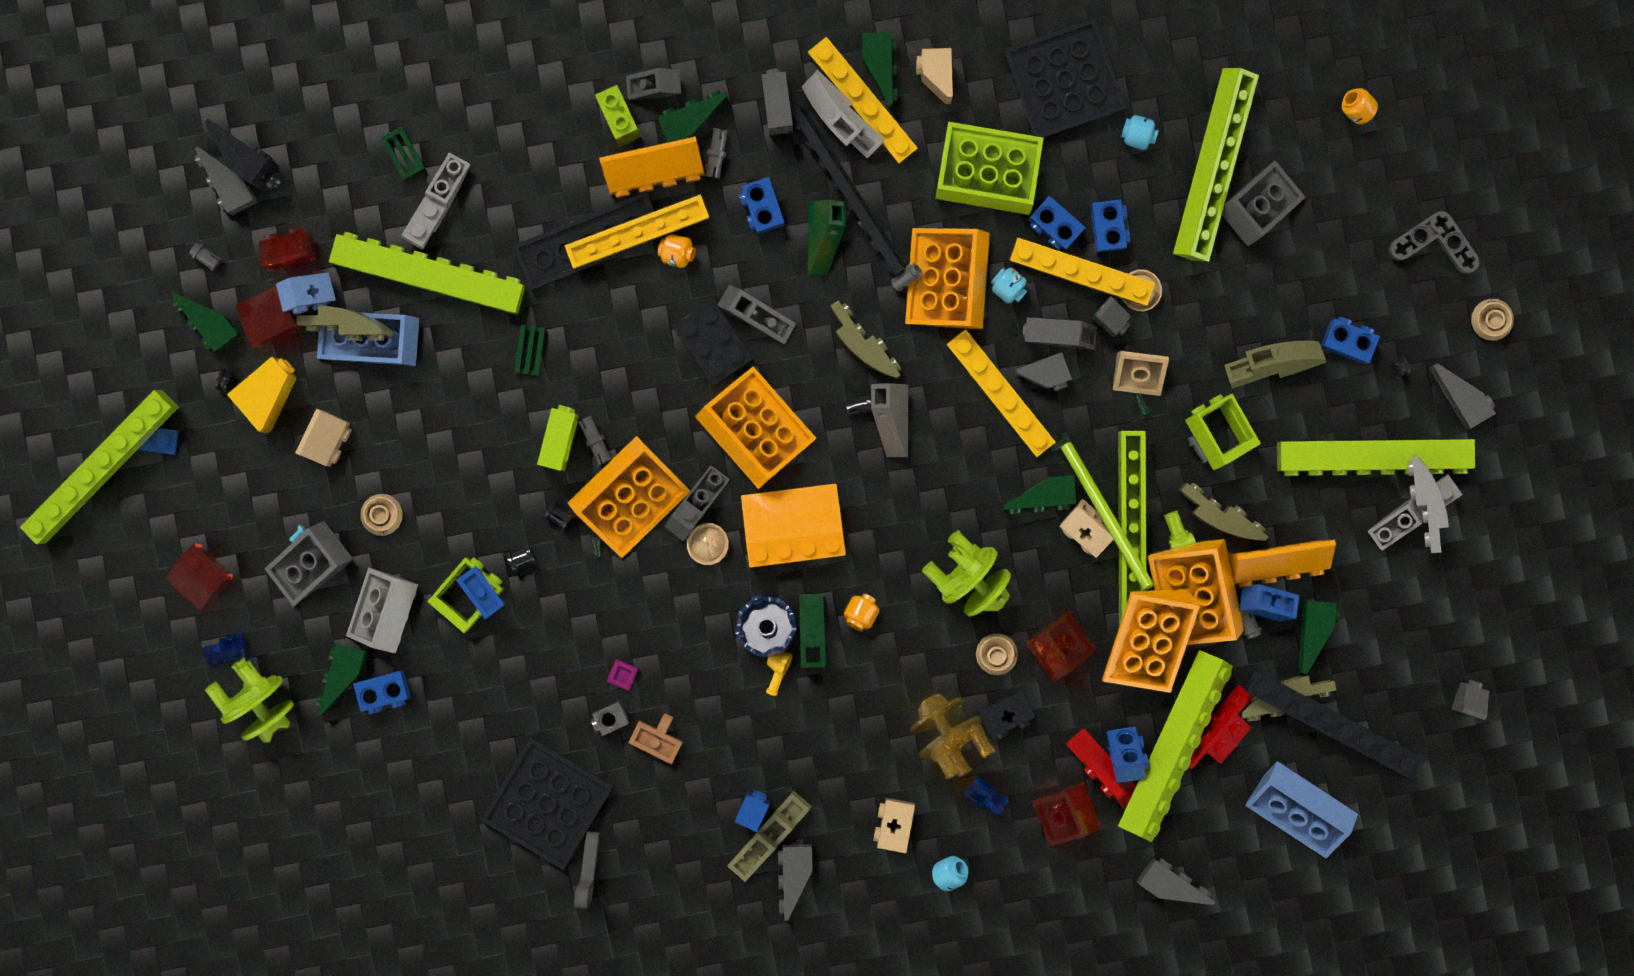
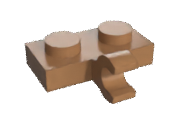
[628,713,683,764]

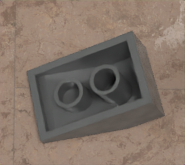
[1222,161,1305,246]
[265,521,353,607]

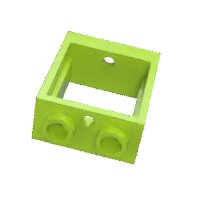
[595,85,641,147]
[1185,394,1261,470]
[537,405,579,472]
[427,557,505,633]

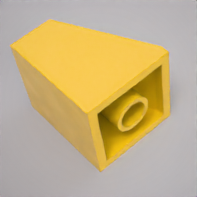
[227,357,296,433]

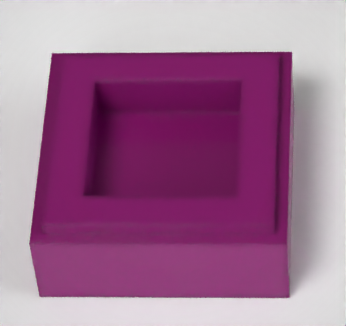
[607,659,639,691]

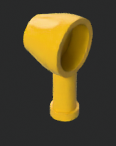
[766,652,793,696]

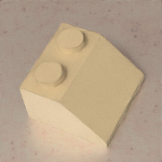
[916,48,953,104]
[295,409,351,467]

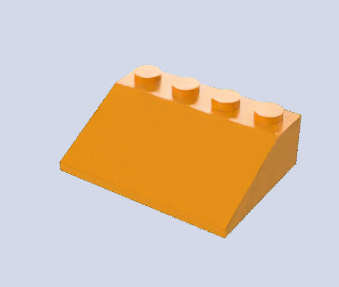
[600,137,705,198]
[905,228,990,329]
[695,367,817,489]
[568,436,690,558]
[741,484,846,567]
[1148,539,1244,645]
[1228,540,1336,588]
[1102,590,1200,693]

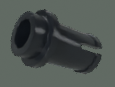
[846,395,873,418]

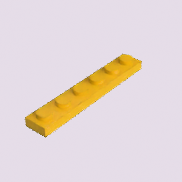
[808,37,918,164]
[565,194,709,269]
[1010,238,1155,307]
[947,329,1055,457]

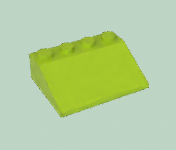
[935,122,1043,215]

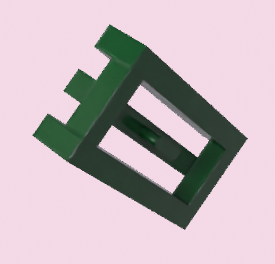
[381,126,426,181]
[514,325,546,376]

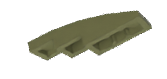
[727,791,812,882]

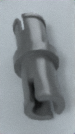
[705,128,728,179]
[578,416,612,466]

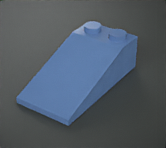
[317,313,419,366]

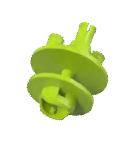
[922,530,1011,616]
[205,658,294,743]

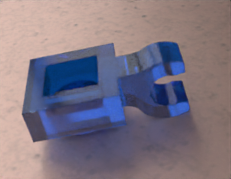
[203,633,246,665]
[963,777,1009,816]

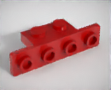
[1189,685,1253,770]
[1066,729,1136,810]

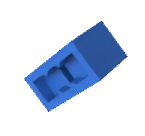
[739,177,785,234]
[1029,196,1086,251]
[1090,199,1130,253]
[1321,317,1380,365]
[1239,584,1299,622]
[353,670,411,714]
[1107,727,1149,783]
[735,789,770,832]

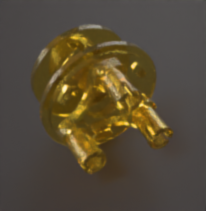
[910,694,995,780]

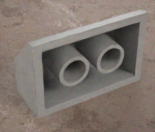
[346,567,418,653]

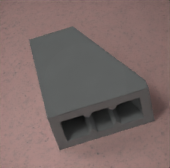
[762,69,793,135]
[1023,317,1097,350]

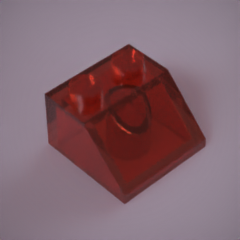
[259,227,317,272]
[236,286,301,348]
[166,544,235,612]
[1026,611,1097,682]
[1032,782,1102,846]

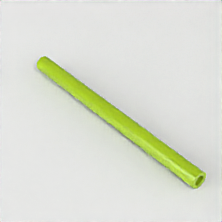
[1061,442,1154,591]

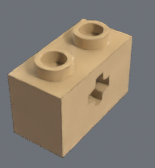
[1060,499,1113,558]
[873,798,915,853]

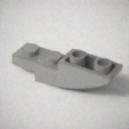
[802,70,885,158]
[401,153,470,250]
[1408,455,1449,553]
[1368,474,1462,551]

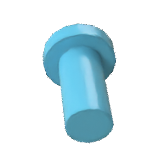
[289,525,307,543]

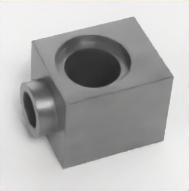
[591,701,630,736]

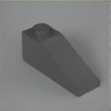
[717,285,796,344]
[1428,364,1496,429]

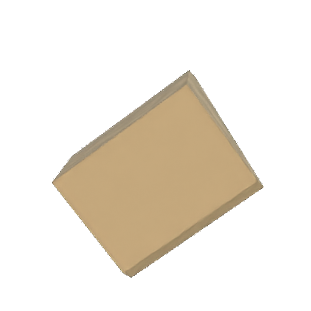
[1113,351,1169,396]

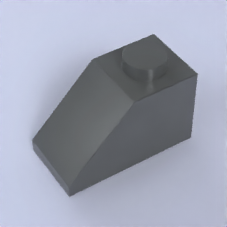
[626,68,681,100]
[1091,296,1131,337]
[1015,352,1072,391]
[1452,680,1489,720]

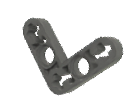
[1389,211,1479,274]
[574,831,600,909]

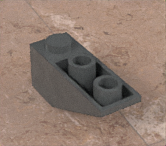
[195,147,258,215]
[871,383,908,457]
[665,465,730,541]
[778,844,812,920]
[1136,858,1215,905]

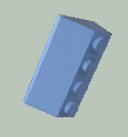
[1245,761,1358,858]

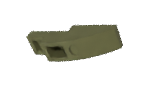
[830,301,901,379]
[296,306,394,341]
[1224,341,1326,389]
[1178,483,1268,540]
[1239,675,1336,722]

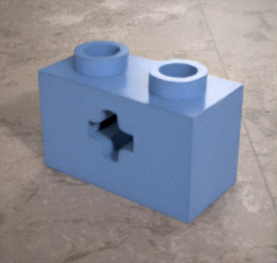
[276,272,336,314]

